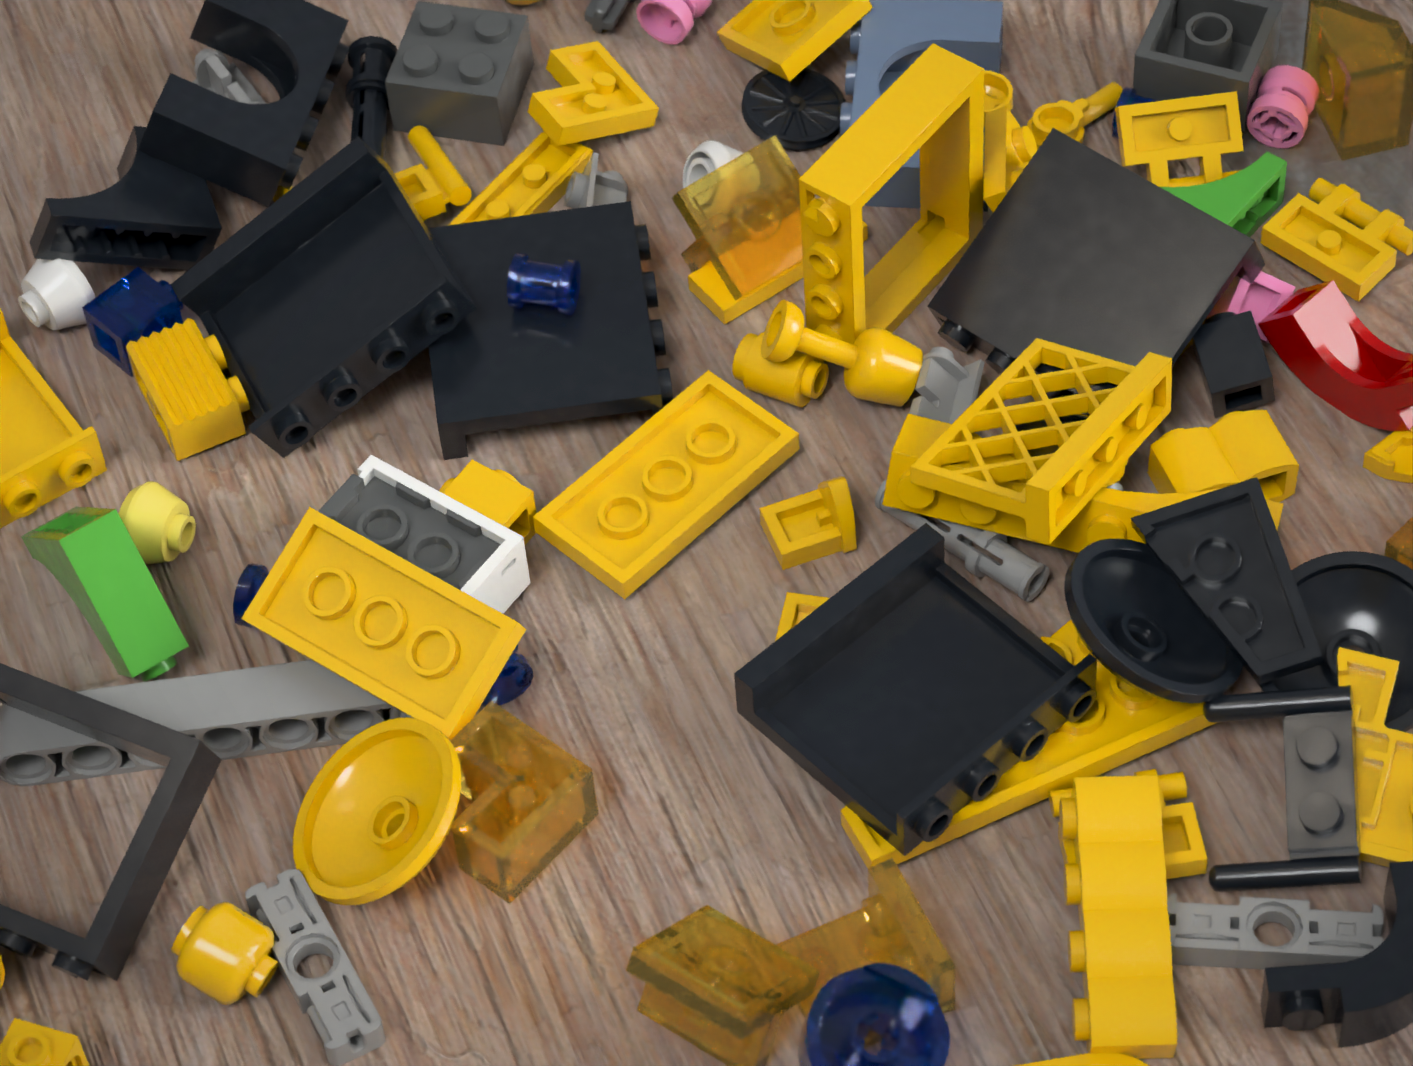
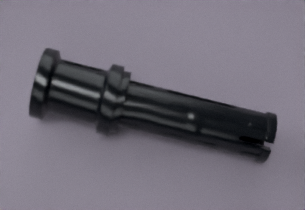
[345,36,398,161]

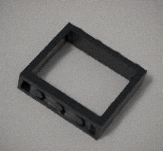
[0,663,221,981]

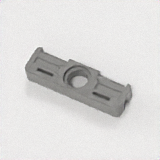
[245,868,386,1066]
[1167,893,1384,970]

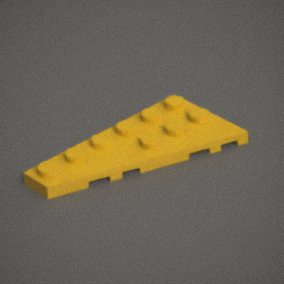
[840,619,1218,875]

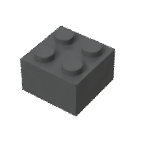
[1132,0,1283,132]
[385,1,534,146]

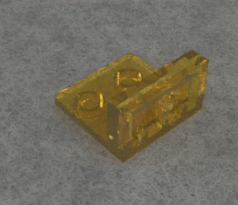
[771,858,955,1061]

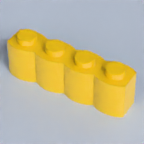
[1059,775,1177,1059]

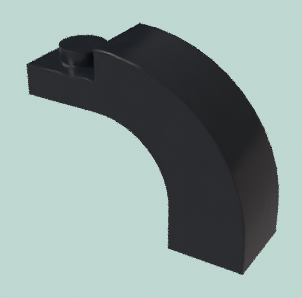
[1260,861,1413,1048]

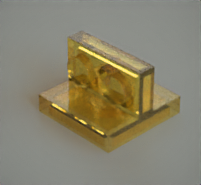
[672,135,803,301]
[626,905,820,1066]

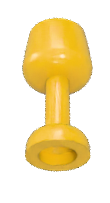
[761,300,923,407]

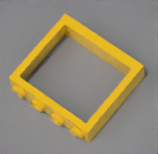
[799,43,984,344]

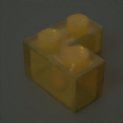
[450,701,599,904]

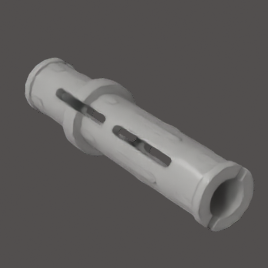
[875,478,1049,602]

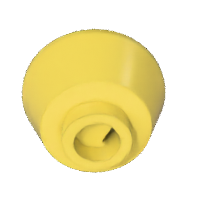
[119,481,196,565]

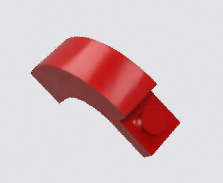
[1258,280,1413,431]

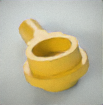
[1027,82,1125,149]

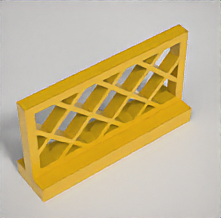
[910,338,1172,545]

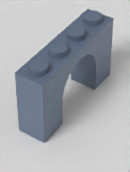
[840,0,1003,212]

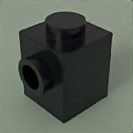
[1192,310,1275,418]

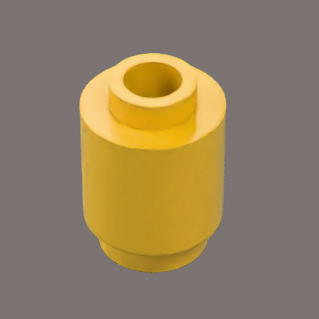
[732,332,829,407]

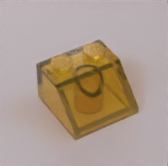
[1302,0,1413,161]

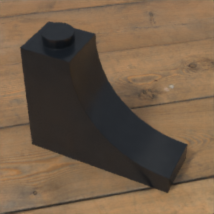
[30,126,222,270]

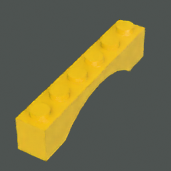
[882,414,1284,553]

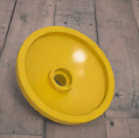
[293,718,461,905]

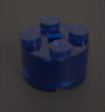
[798,963,950,1066]

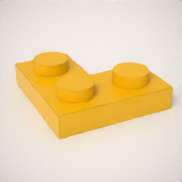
[527,41,659,146]

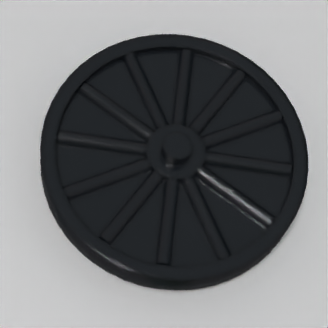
[741,68,845,150]

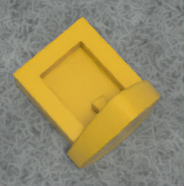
[759,476,857,570]

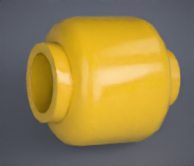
[171,902,279,1005]

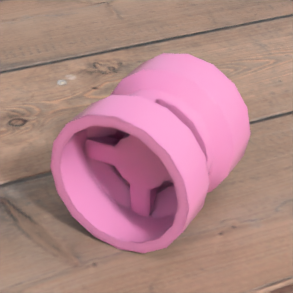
[636,0,713,44]
[1246,65,1319,149]

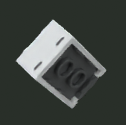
[318,455,530,614]

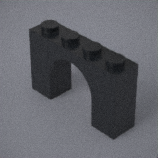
[138,0,350,207]

